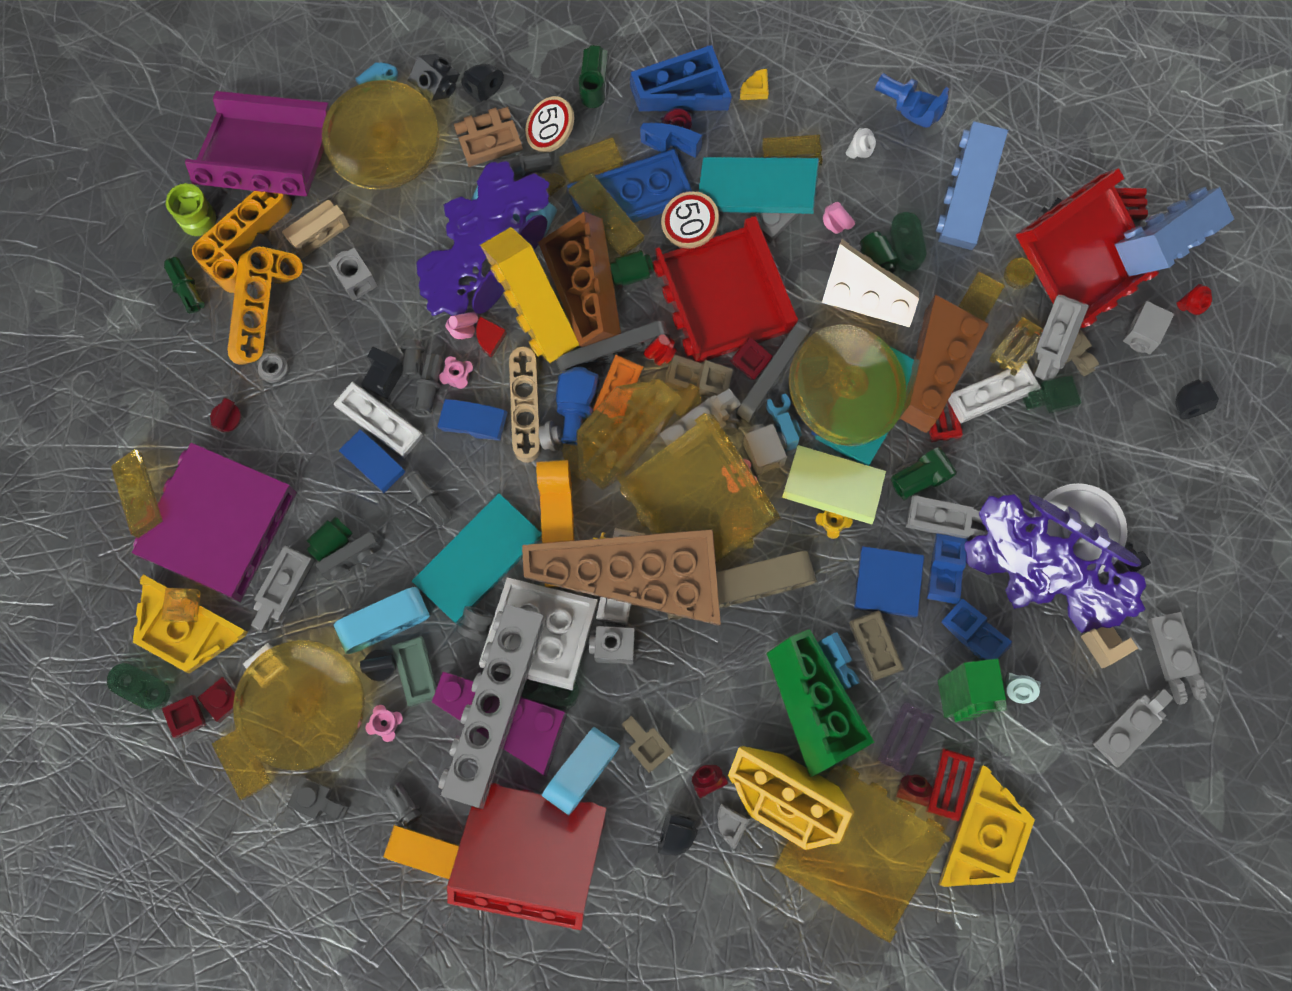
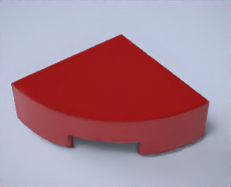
[476,316,507,358]

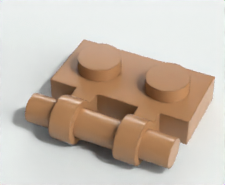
[453,107,523,167]

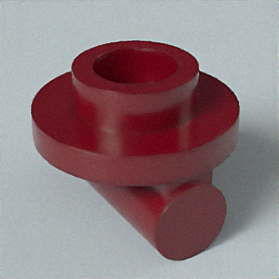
[660,108,692,130]
[210,398,242,432]
[692,765,728,799]
[895,774,933,807]

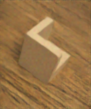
[1081,627,1138,668]

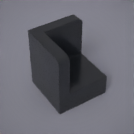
[361,347,403,399]

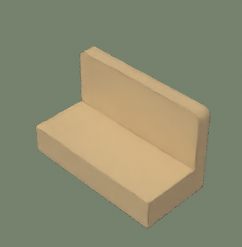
[282,200,349,259]

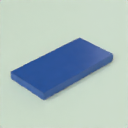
[567,148,692,233]

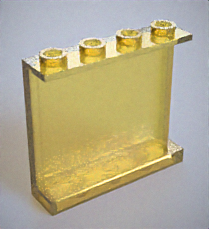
[617,413,781,564]
[772,764,950,943]

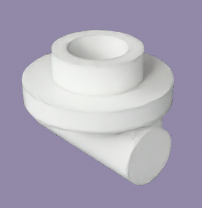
[846,128,876,159]

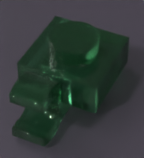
[1023,375,1081,413]

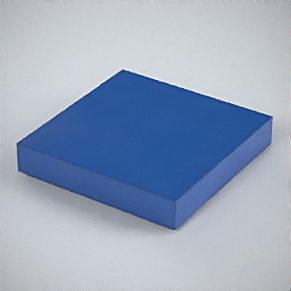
[854,546,924,618]

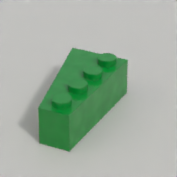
[766,629,875,778]
[938,658,1007,722]

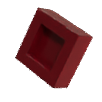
[730,337,773,380]
[197,677,245,723]
[162,695,207,739]

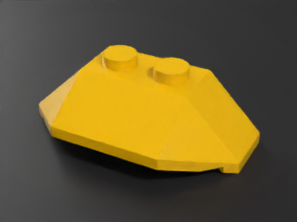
[728,746,854,850]

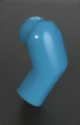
[355,63,398,90]

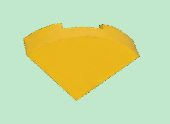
[740,69,769,100]

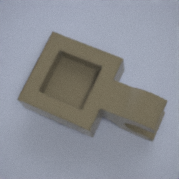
[1065,329,1099,377]
[622,716,674,773]

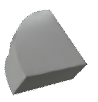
[717,804,750,849]

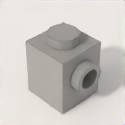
[743,424,787,476]
[589,626,635,664]

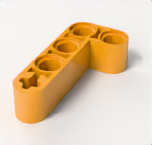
[192,191,292,293]
[227,247,303,365]
[536,460,575,588]
[383,825,459,879]

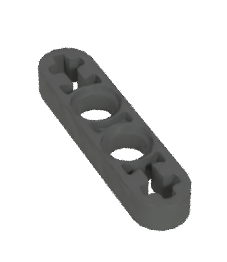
[556,321,670,373]
[737,321,812,423]

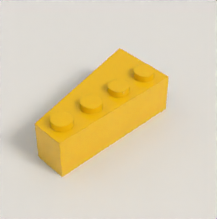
[480,227,579,363]

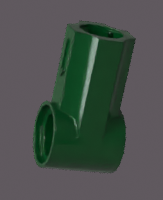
[579,45,608,108]
[890,447,957,501]

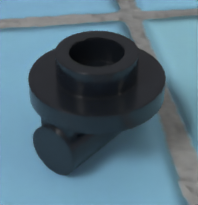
[360,650,395,682]

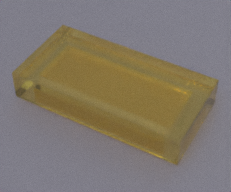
[559,137,623,184]
[958,272,1005,321]
[212,727,272,800]

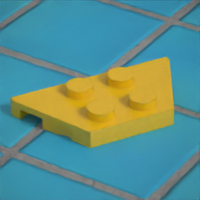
[133,574,248,674]
[938,765,1035,887]

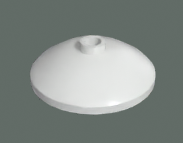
[1030,484,1127,574]

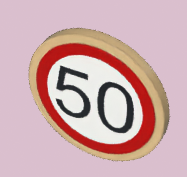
[525,96,574,153]
[661,191,720,248]

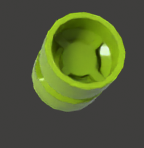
[165,183,217,236]

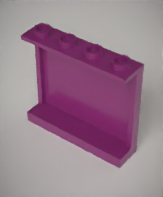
[185,91,333,196]
[132,443,297,603]

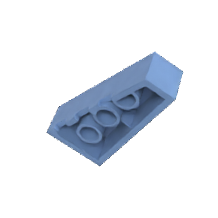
[935,121,1008,250]
[1114,187,1234,276]

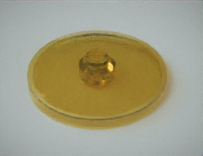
[322,80,439,190]
[789,324,906,446]
[233,640,365,771]

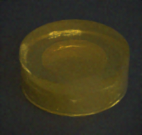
[1004,258,1036,289]

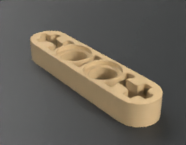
[509,347,541,463]

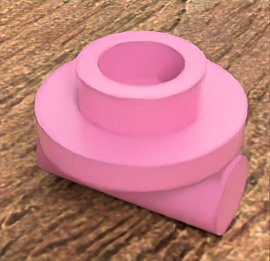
[823,202,855,234]
[446,312,478,340]

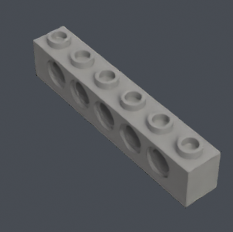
[438,604,546,809]

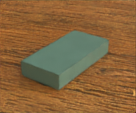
[392,636,437,707]

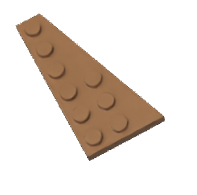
[522,530,721,626]

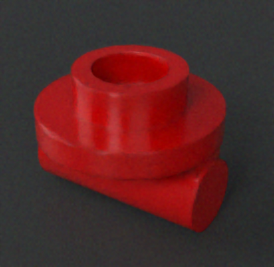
[1176,284,1212,315]
[644,334,676,366]

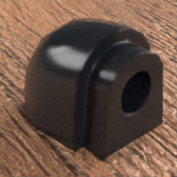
[461,64,504,103]
[1175,379,1219,419]
[658,811,698,856]

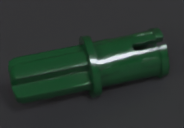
[164,257,205,314]

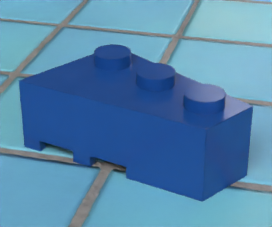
[630,45,732,112]

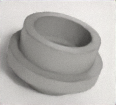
[258,353,289,383]
[539,421,563,451]

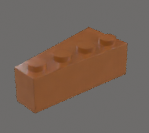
[538,211,621,347]
[900,295,989,433]

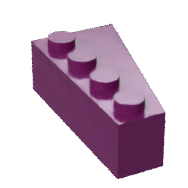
[432,672,567,777]

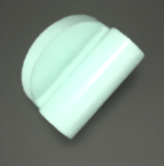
[1005,673,1041,704]

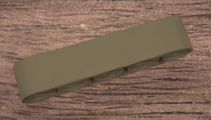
[667,551,817,620]

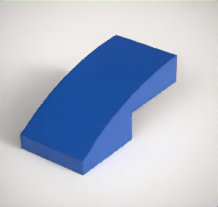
[640,123,702,158]
[437,399,508,440]
[339,429,406,493]
[927,534,968,604]
[942,598,1012,660]

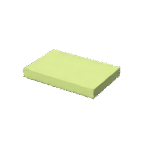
[782,445,886,524]

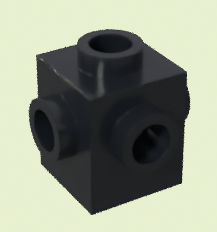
[408,54,460,101]

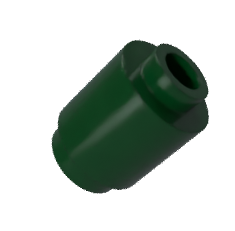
[859,231,899,273]
[610,250,654,287]
[306,516,353,562]

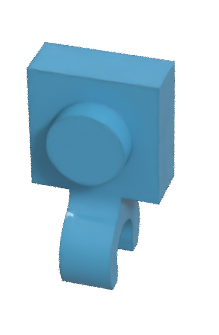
[766,394,801,452]
[818,632,860,690]

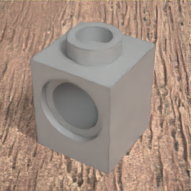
[329,248,378,301]
[1123,301,1174,354]

